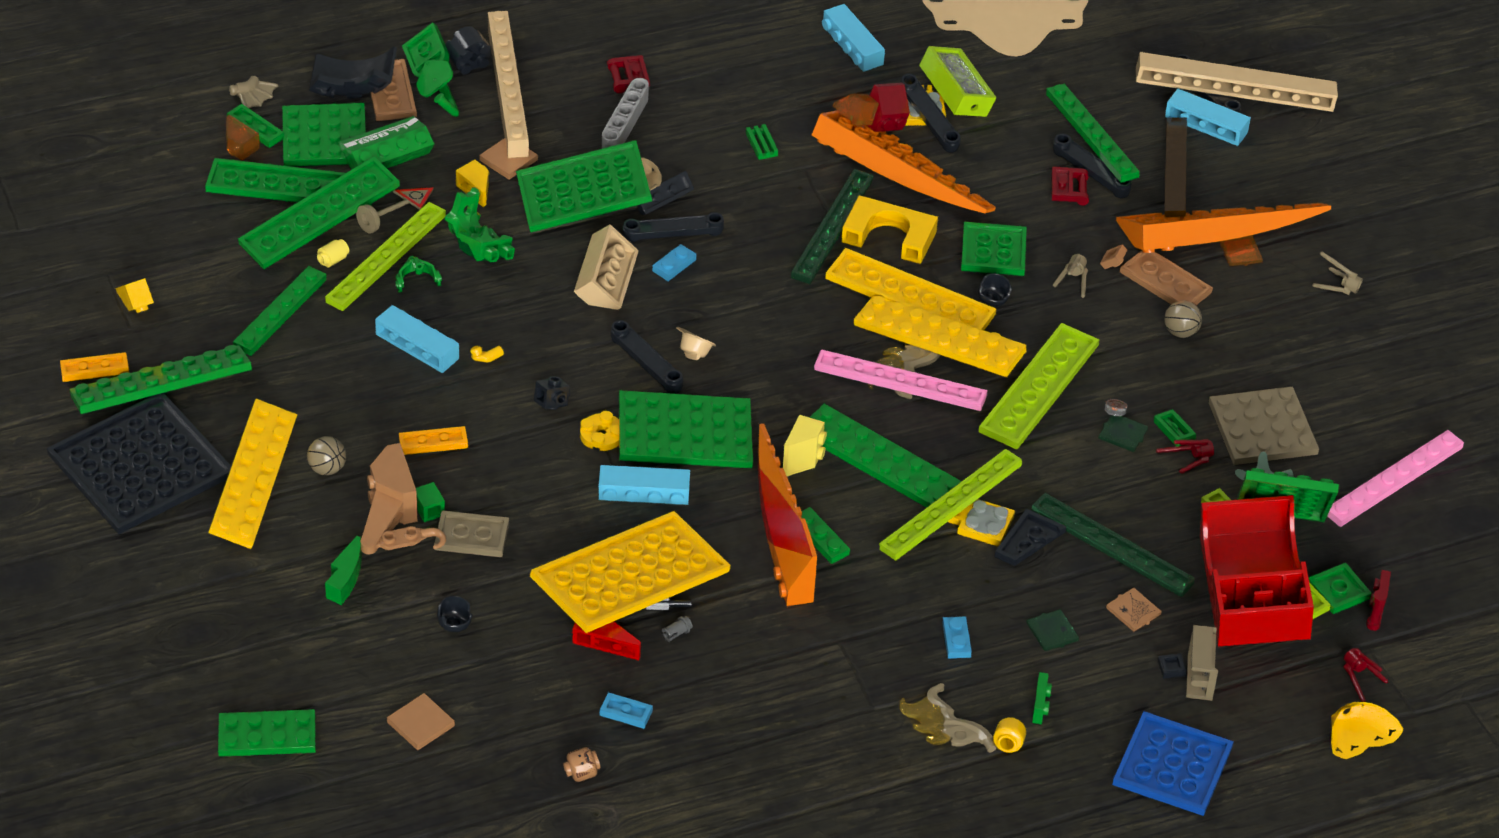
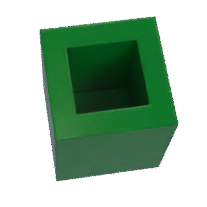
[416,482,445,522]

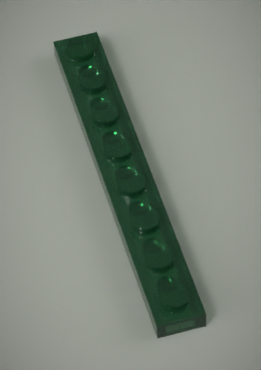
[791,169,873,284]
[1032,493,1195,597]

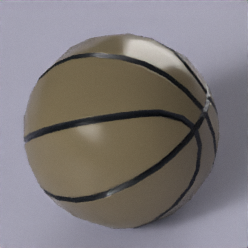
[1164,300,1202,338]
[307,436,346,476]

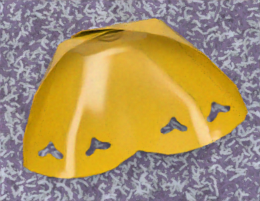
[1331,702,1403,759]

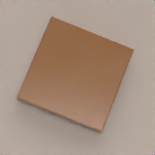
[479,138,538,180]
[387,693,455,750]

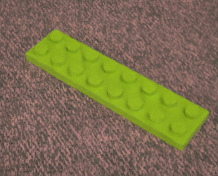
[979,323,1099,449]

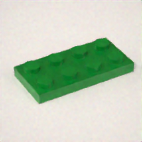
[218,709,316,757]

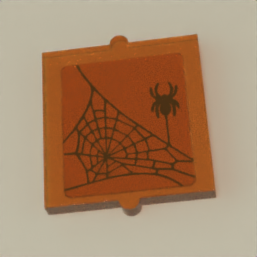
[1219,235,1263,266]

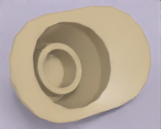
[676,327,716,360]

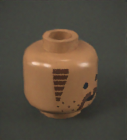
[563,747,600,782]

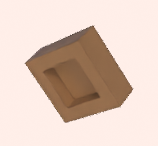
[1100,244,1127,269]

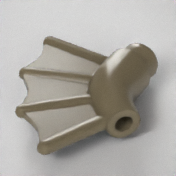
[229,76,278,108]

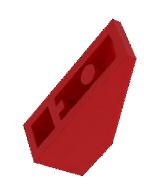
[573,621,641,660]

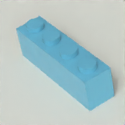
[822,4,885,72]
[1165,89,1251,146]
[375,305,459,373]
[599,465,690,505]

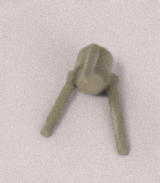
[1312,252,1363,295]
[1053,254,1088,298]

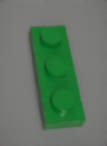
[227,104,284,148]
[801,507,850,564]

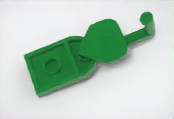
[402,22,459,117]

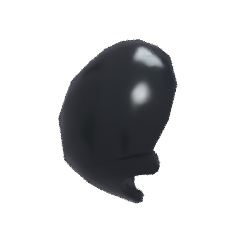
[978,273,1012,307]
[437,596,473,632]

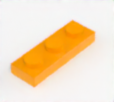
[60,352,129,382]
[399,426,468,455]

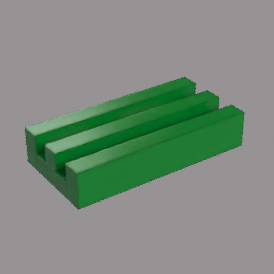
[746,124,778,160]
[1154,409,1196,447]

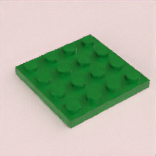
[282,103,366,166]

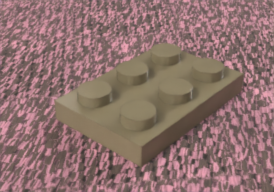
[434,511,509,557]

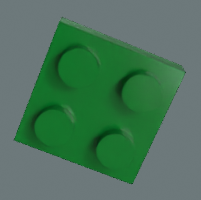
[1309,563,1372,614]

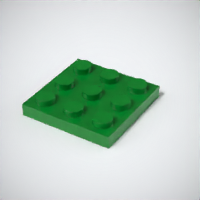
[961,222,1027,276]

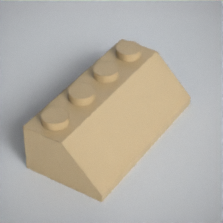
[574,224,639,310]

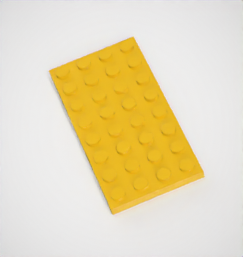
[530,511,731,633]

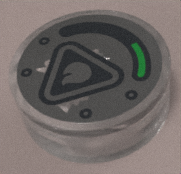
[1104,399,1127,416]

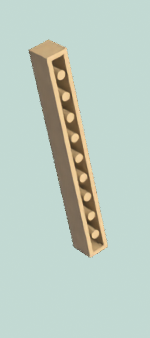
[488,11,529,158]
[1136,52,1338,112]

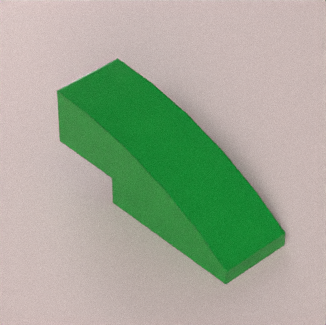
[325,536,362,605]

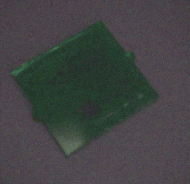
[1098,413,1148,452]
[1027,609,1079,651]

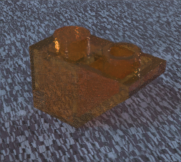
[833,94,879,127]

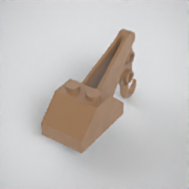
[361,443,446,554]

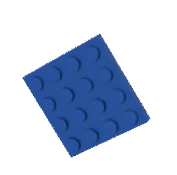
[1112,711,1234,816]

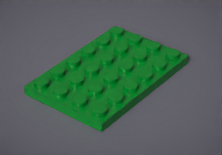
[516,140,652,232]
[619,390,753,468]
[1237,468,1339,522]

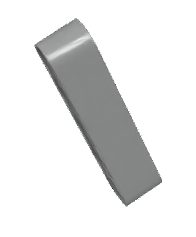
[602,78,649,149]

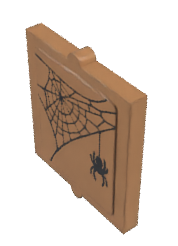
[1106,588,1162,632]

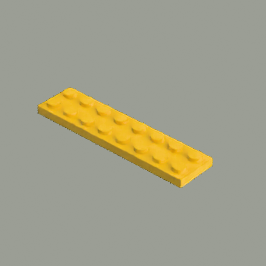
[825,248,996,330]
[854,295,1026,377]
[208,399,297,549]

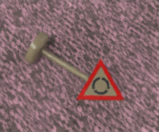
[356,187,434,233]

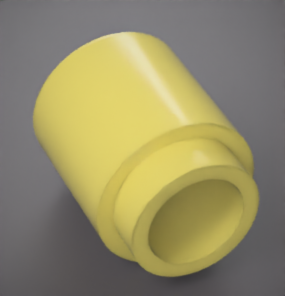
[317,239,349,267]

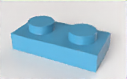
[652,244,696,281]
[942,617,972,659]
[600,692,653,729]

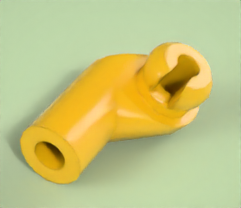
[470,346,504,363]

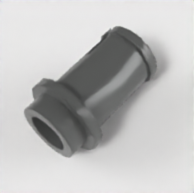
[662,616,693,642]

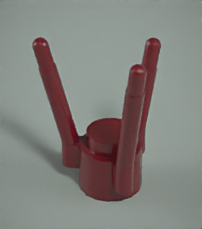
[1156,439,1214,473]
[1343,648,1388,702]

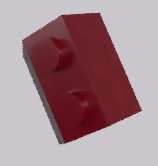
[860,83,910,132]

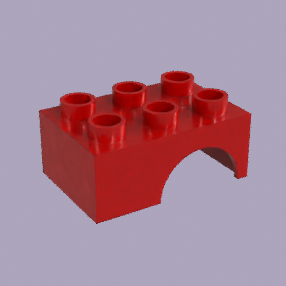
[1200,495,1314,647]

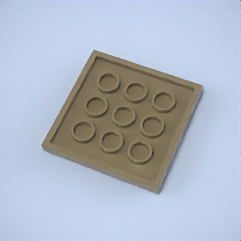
[1209,386,1319,465]

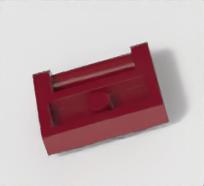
[607,55,650,93]
[1051,167,1089,205]
[1366,570,1391,631]

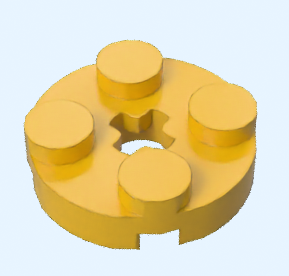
[580,411,619,451]

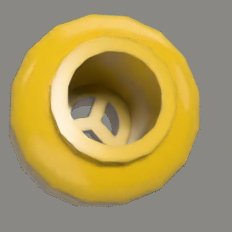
[993,717,1026,753]

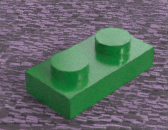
[1032,672,1052,724]

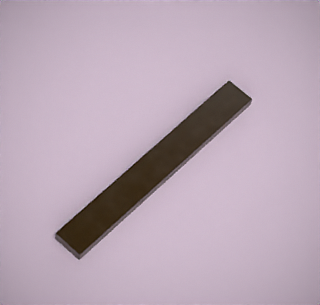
[1164,117,1187,217]

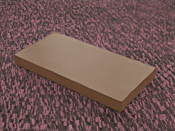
[370,59,417,121]
[1120,250,1213,305]

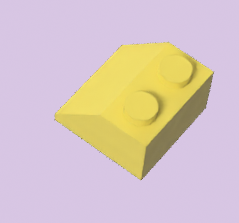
[783,415,827,476]

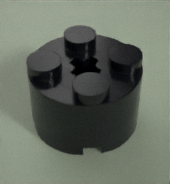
[445,26,492,75]

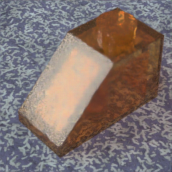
[226,115,260,160]

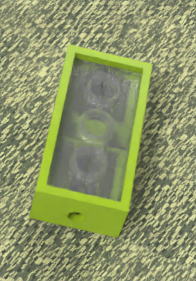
[919,46,996,117]

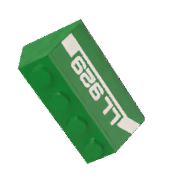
[339,116,434,170]

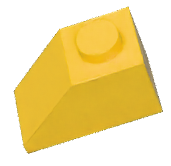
[456,160,489,207]
[115,278,154,313]

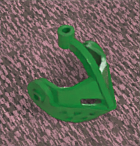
[395,256,442,293]

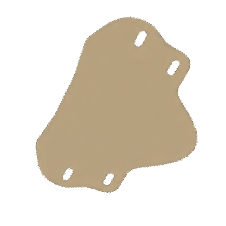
[922,0,1088,57]

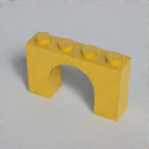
[842,195,938,264]

